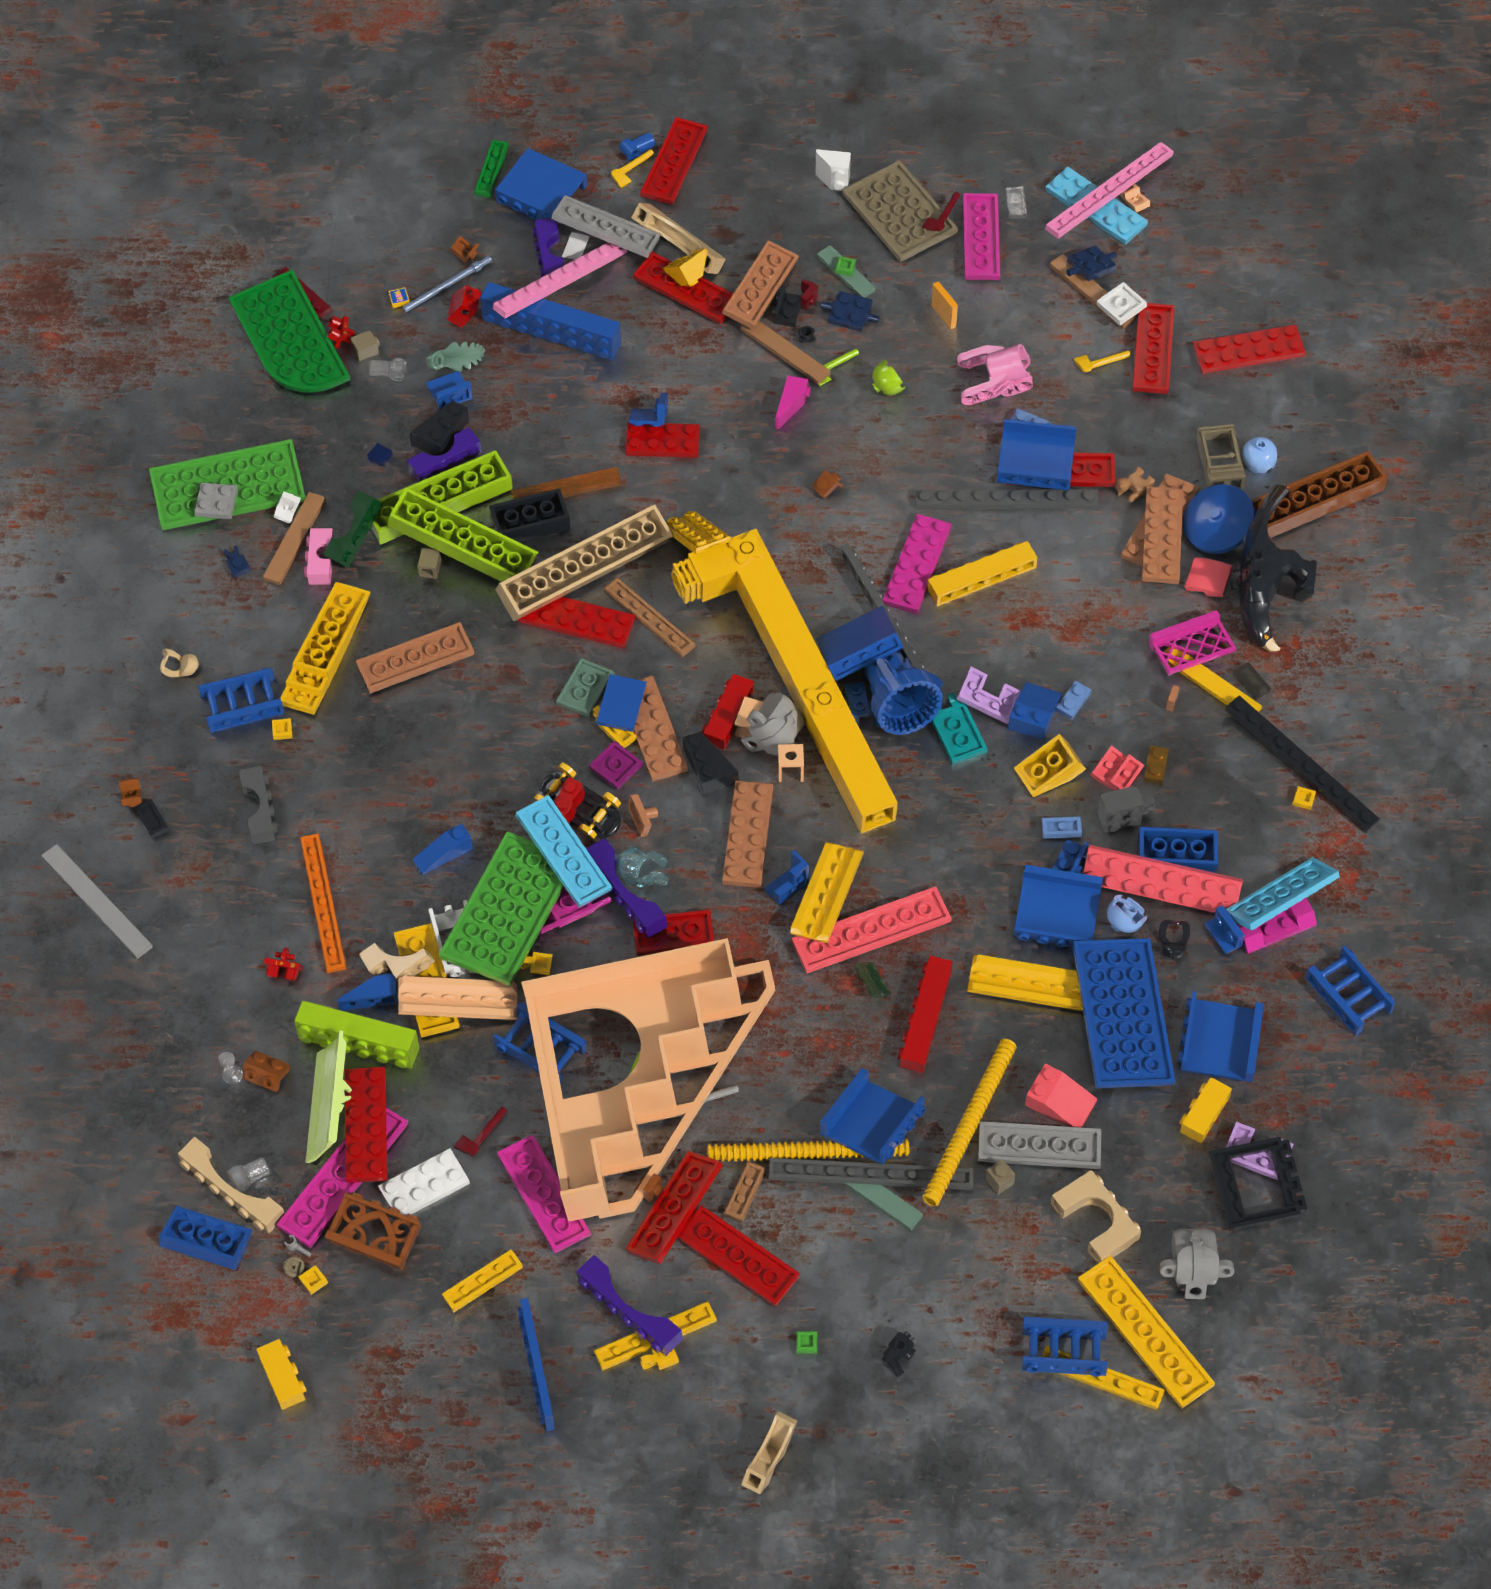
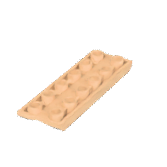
[398,976,518,1020]

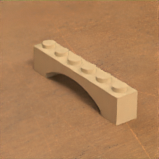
[631,203,726,274]
[178,1137,285,1234]

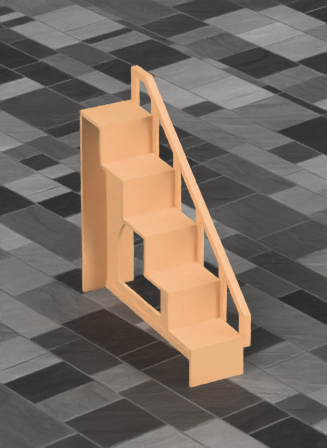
[522,938,775,1221]

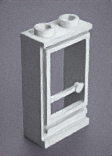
[429,900,475,978]

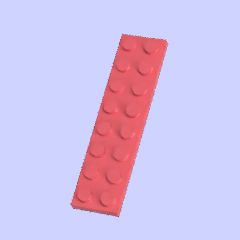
[1083,845,1243,913]
[792,886,952,974]

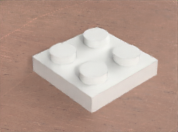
[1097,282,1147,325]

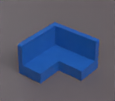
[765,850,809,905]

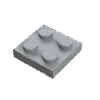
[195,483,238,520]

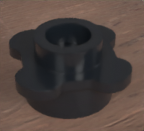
[798,326,816,343]

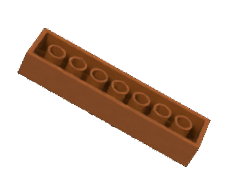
[1251,451,1388,538]

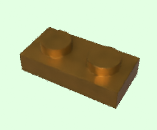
[1144,745,1169,784]

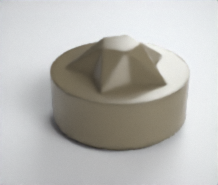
[283,1257,305,1278]

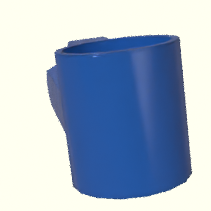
[619,132,655,161]

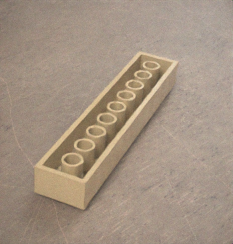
[495,504,673,621]

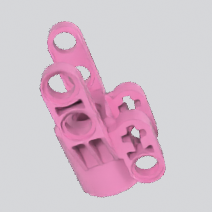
[957,344,1033,405]

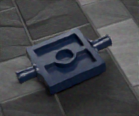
[1066,245,1117,281]
[821,291,880,332]

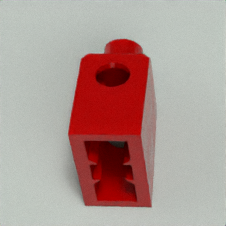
[447,285,482,328]

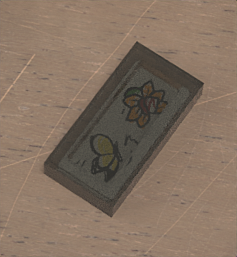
[1233,662,1271,701]

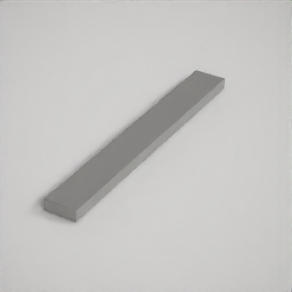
[41,844,153,959]

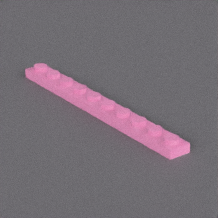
[1045,142,1174,239]
[492,243,627,318]

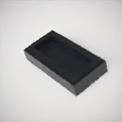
[134,799,169,839]

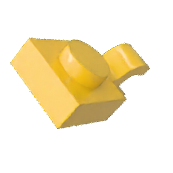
[521,952,553,975]
[640,1348,679,1370]

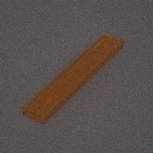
[511,467,622,499]

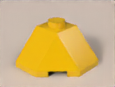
[663,248,707,287]

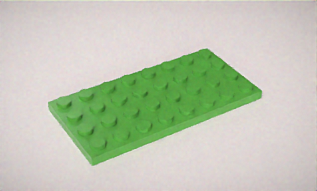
[149,439,306,531]
[438,831,564,986]

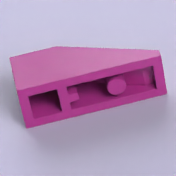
[775,375,811,429]

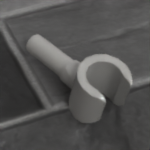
[284,1235,312,1258]

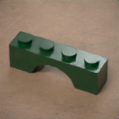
[323,490,383,568]

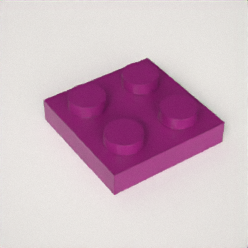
[589,741,643,791]

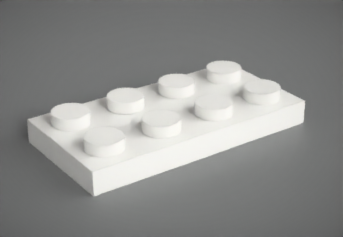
[378,1148,470,1216]

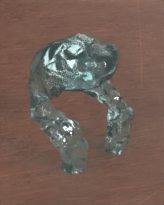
[617,845,669,888]

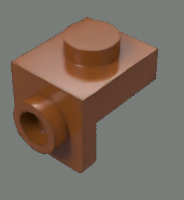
[449,236,479,263]
[811,470,843,499]
[119,777,142,807]
[634,1173,662,1203]

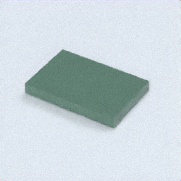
[556,658,615,718]

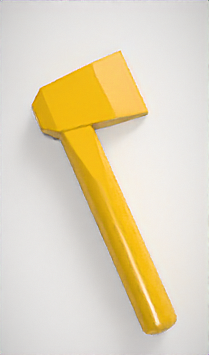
[611,149,654,188]
[1073,350,1131,372]

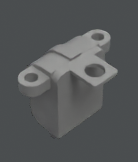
[741,692,805,760]
[1160,1228,1234,1299]

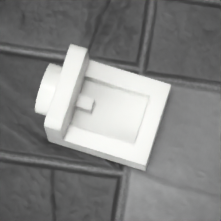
[273,491,301,524]

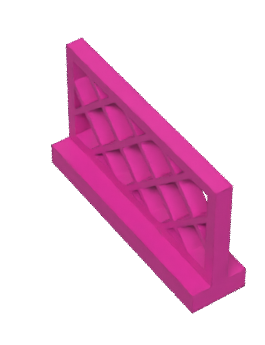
[1148,610,1236,676]

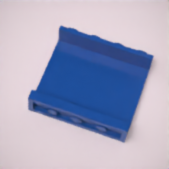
[495,148,587,222]
[997,419,1077,490]
[816,605,904,681]
[1014,865,1103,947]
[1178,991,1264,1083]
[820,1068,926,1165]

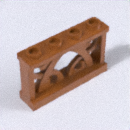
[325,1192,422,1271]

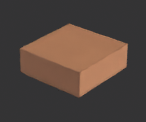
[1166,685,1180,712]

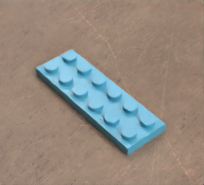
[1045,167,1148,245]
[515,795,612,908]
[1226,857,1340,931]

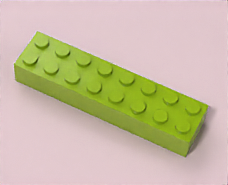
[371,450,513,545]
[387,487,539,582]

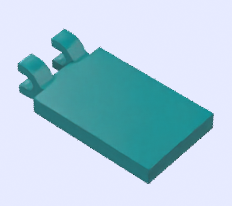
[931,692,988,765]

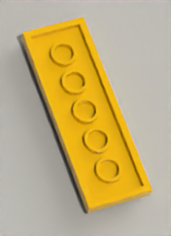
[394,923,460,1038]

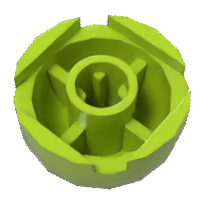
[872,360,905,396]

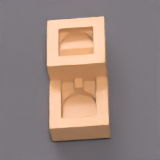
[1119,184,1150,212]

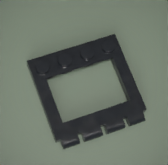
[1208,1137,1308,1231]

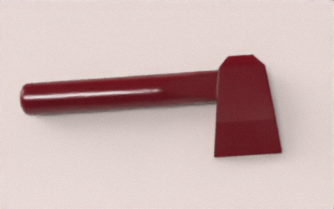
[922,192,960,232]
[454,1107,507,1156]

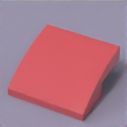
[1185,557,1233,597]
[1090,745,1145,790]

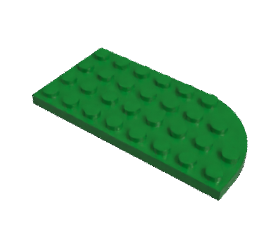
[228,269,351,393]

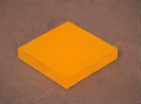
[931,282,958,330]

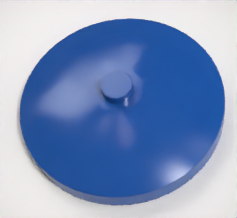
[1183,484,1256,554]

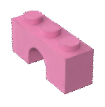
[304,528,334,585]

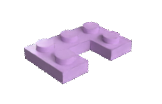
[957,667,1021,724]
[1226,1122,1294,1181]

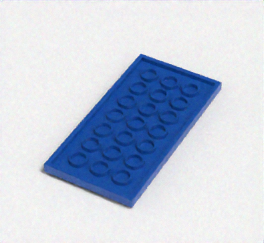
[1072,938,1175,1088]

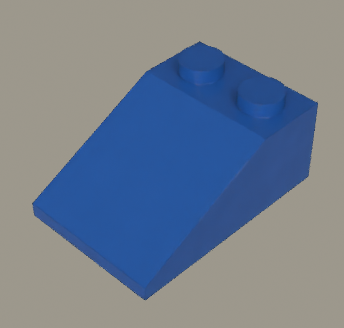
[1008,682,1062,740]

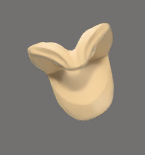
[160,648,199,678]

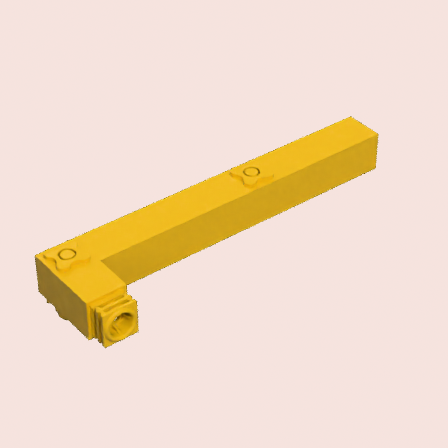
[671,529,898,834]

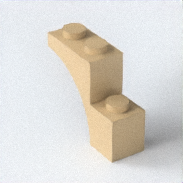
[359,943,435,979]
[741,1411,797,1494]

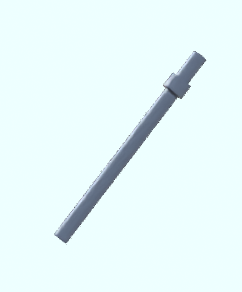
[402,255,492,313]

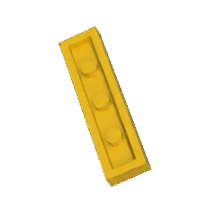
[442,1250,523,1313]

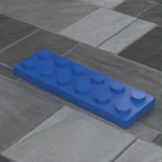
[517,1298,555,1431]

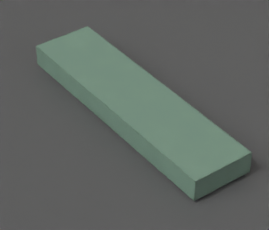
[817,245,876,298]
[845,1183,923,1232]

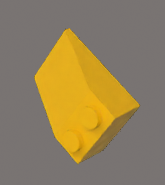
[1014,734,1086,797]

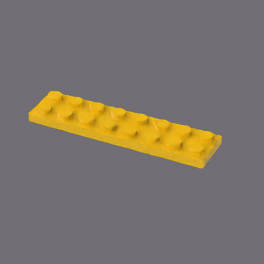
[1078,1255,1215,1409]

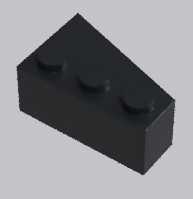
[409,401,469,456]

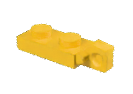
[593,705,637,748]

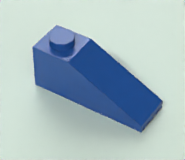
[413,824,473,875]
[337,973,398,1011]

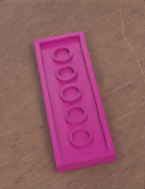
[963,193,1000,280]
[882,514,952,614]
[497,1135,591,1254]

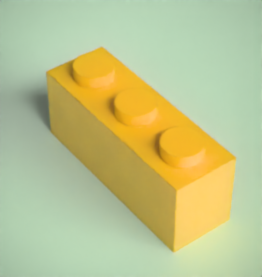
[1179,1077,1232,1144]
[256,1339,306,1410]

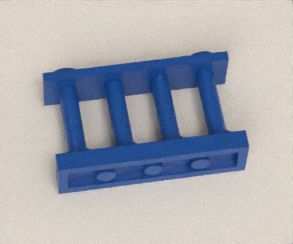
[198,668,284,733]
[1305,945,1395,1036]
[493,1001,587,1084]
[1022,1317,1108,1377]

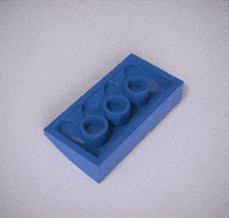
[159,1206,252,1270]

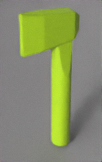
[819,348,859,386]

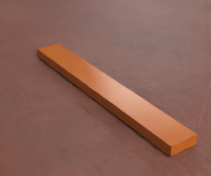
[300,833,347,974]

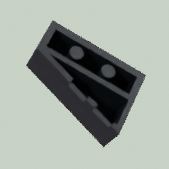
[683,731,739,795]

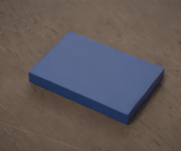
[596,674,647,732]

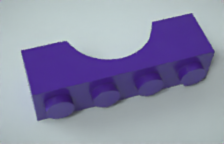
[532,218,564,278]
[407,427,482,482]

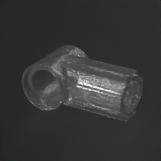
[369,358,407,382]
[226,1157,271,1192]

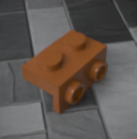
[242,1051,291,1092]

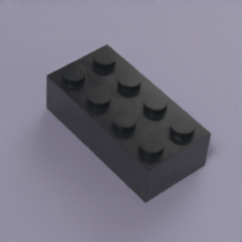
[489,488,571,542]

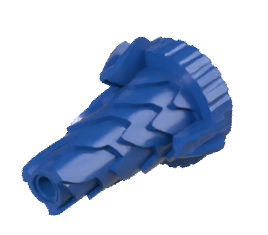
[864,651,943,735]

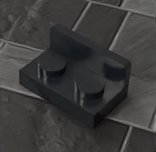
[772,286,801,327]

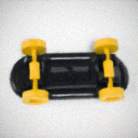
[533,762,621,840]

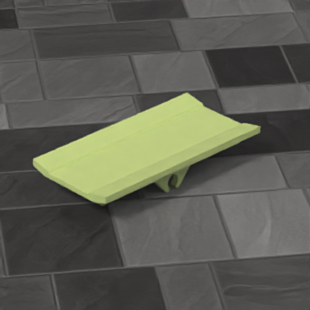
[305,1030,352,1163]

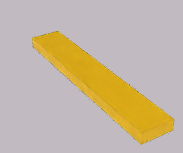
[1164,647,1262,712]
[594,1301,717,1371]
[1041,1345,1165,1411]

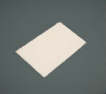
[562,232,590,260]

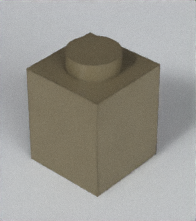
[351,330,380,361]
[418,548,441,579]
[985,1159,1015,1195]

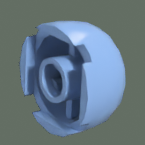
[1241,437,1277,474]
[1107,895,1147,933]

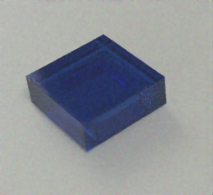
[367,443,393,466]

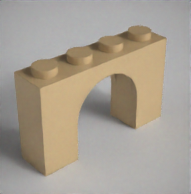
[1051,1170,1141,1264]

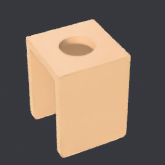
[735,697,763,738]
[778,744,804,782]

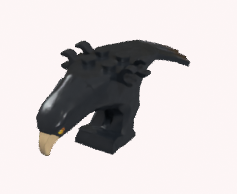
[1231,484,1317,652]

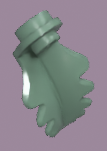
[427,342,485,372]

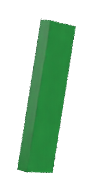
[474,140,509,198]

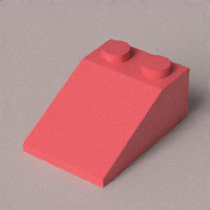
[1025,1063,1097,1128]

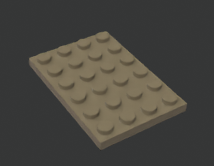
[842,160,958,262]

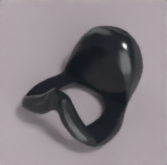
[1159,920,1190,959]

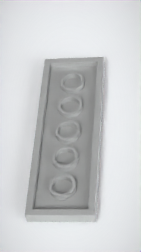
[551,195,661,258]
[978,1121,1101,1169]

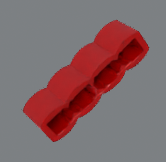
[553,777,585,823]

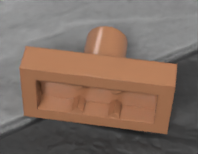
[627,794,658,837]

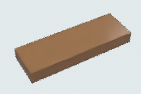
[724,1161,766,1223]

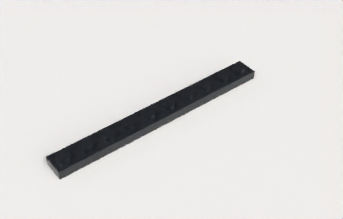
[1225,695,1380,833]

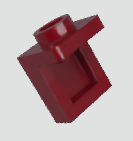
[801,279,818,311]

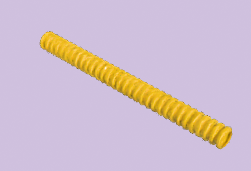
[922,1039,1017,1206]
[707,1138,909,1162]

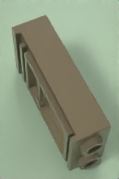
[1196,424,1246,488]

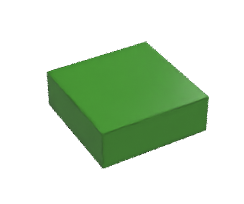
[835,256,856,277]
[796,1331,817,1354]

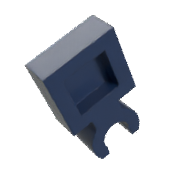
[224,545,251,578]

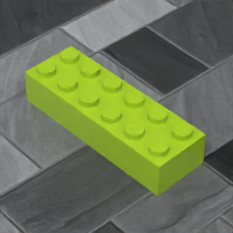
[294,1000,419,1069]

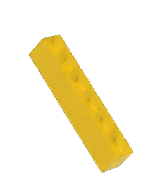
[927,541,1038,606]

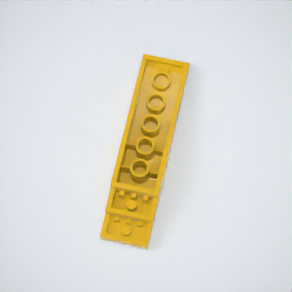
[280,582,371,715]

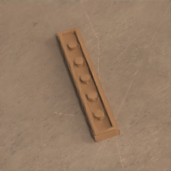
[1050,254,1136,329]
[740,321,830,385]
[263,492,326,585]
[604,577,695,658]

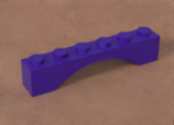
[586,838,667,938]
[576,1255,683,1356]

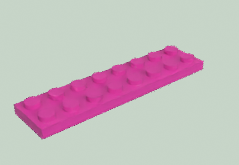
[277,1107,408,1248]

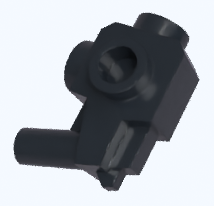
[882,1331,916,1377]

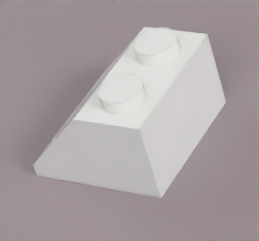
[816,149,851,191]

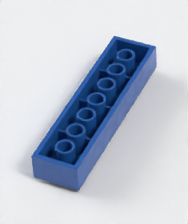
[480,282,621,360]

